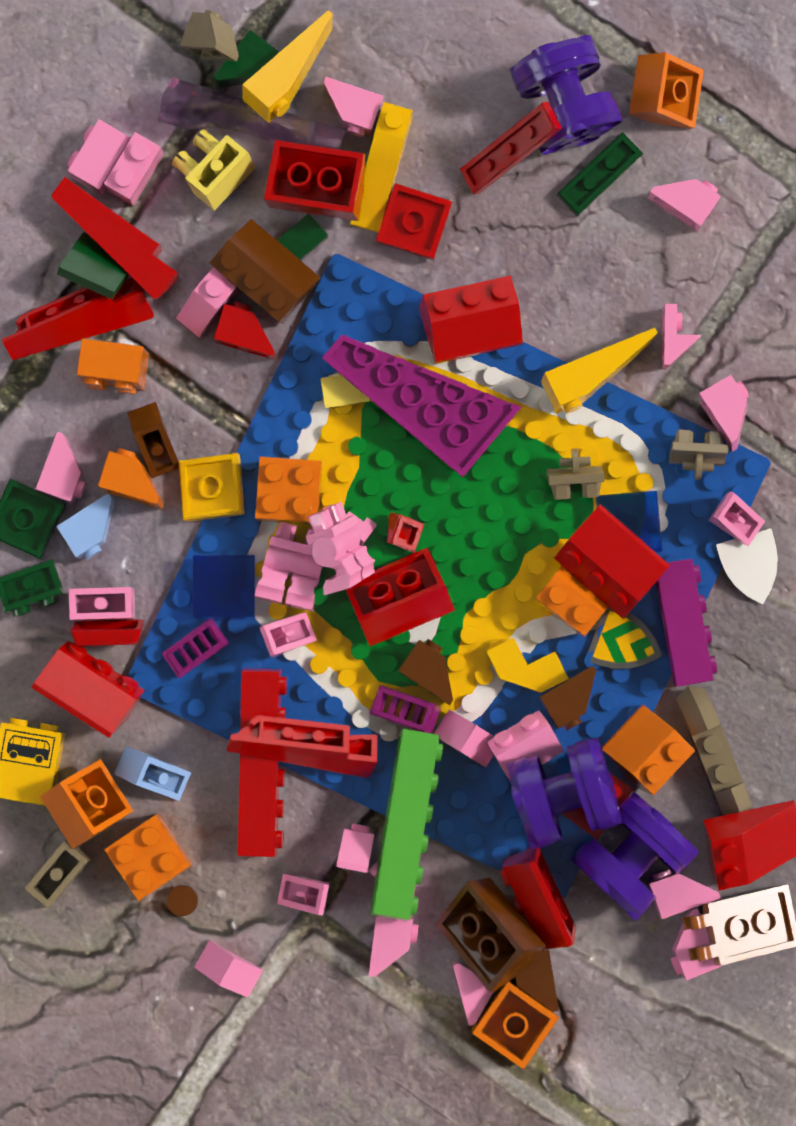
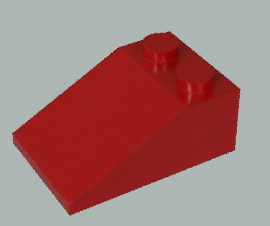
[703,800,796,891]

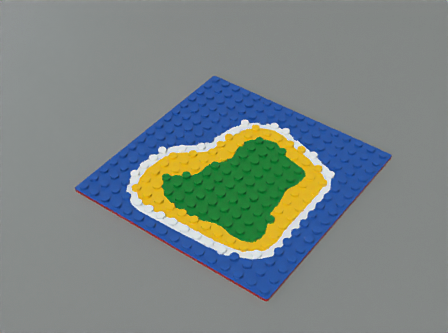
[128,254,771,899]

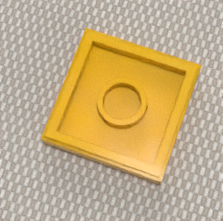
[179,453,245,522]

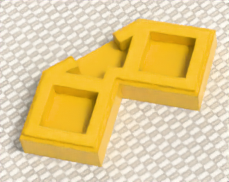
[486,637,569,693]

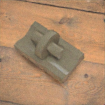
[669,430,728,480]
[547,449,605,500]

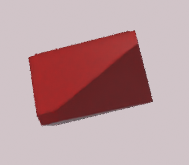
[387,512,424,553]

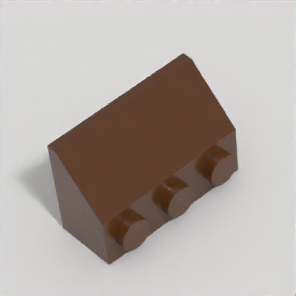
[209,219,321,324]
[435,877,546,993]

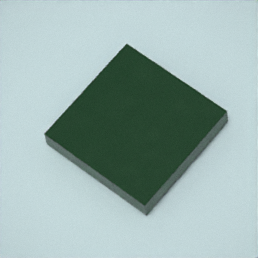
[57,231,129,299]
[0,478,67,559]

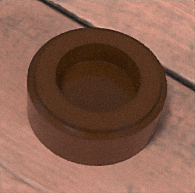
[167,885,198,916]

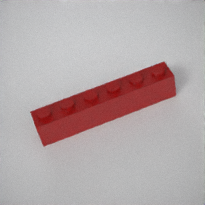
[238,668,287,857]

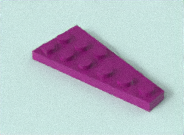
[322,335,522,478]

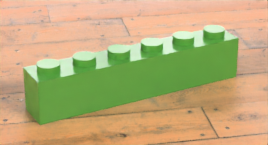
[369,729,443,922]

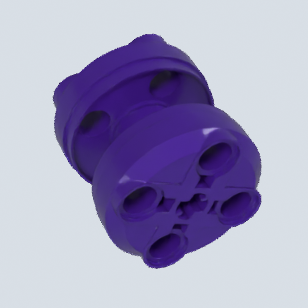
[510,35,623,155]
[507,737,623,849]
[570,792,700,921]

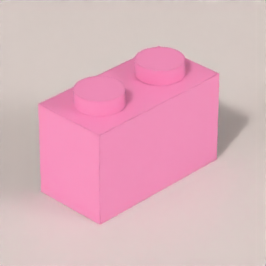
[67,119,131,195]
[104,132,164,206]
[69,587,135,621]
[486,710,564,782]

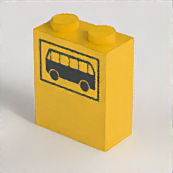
[0,718,66,806]

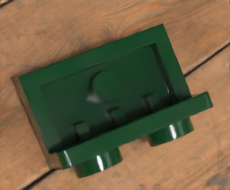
[0,559,65,618]

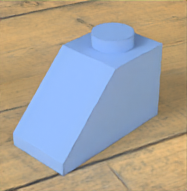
[56,493,115,560]
[114,746,191,801]

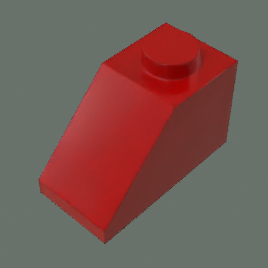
[214,302,276,360]

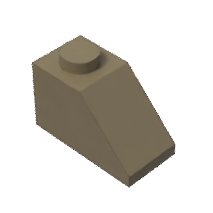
[179,10,239,61]

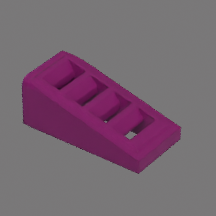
[162,618,230,679]
[369,685,441,734]

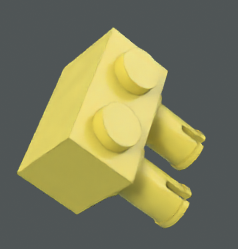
[172,129,256,211]

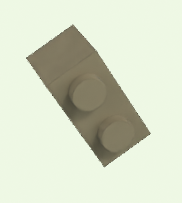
[24,840,92,908]

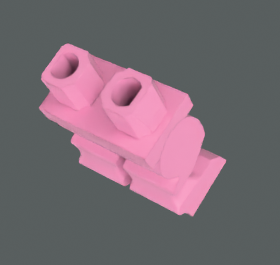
[305,502,375,595]
[254,522,323,612]

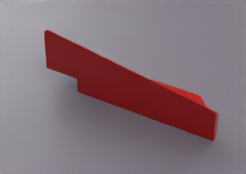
[51,177,179,299]
[2,277,154,360]
[227,715,377,778]

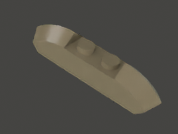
[676,686,753,816]

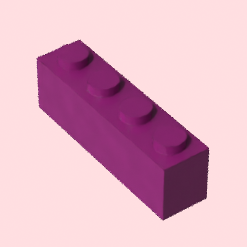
[656,559,717,687]

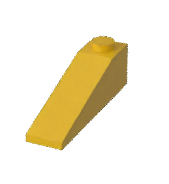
[242,10,333,123]
[350,102,413,233]
[541,328,657,414]

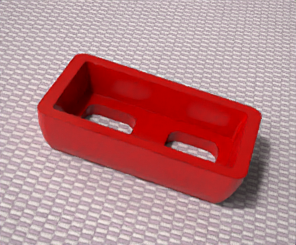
[71,619,144,646]

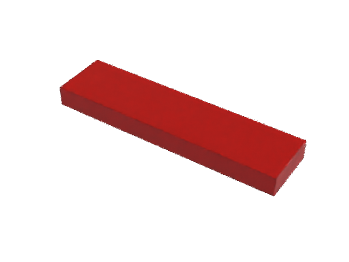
[460,102,562,195]

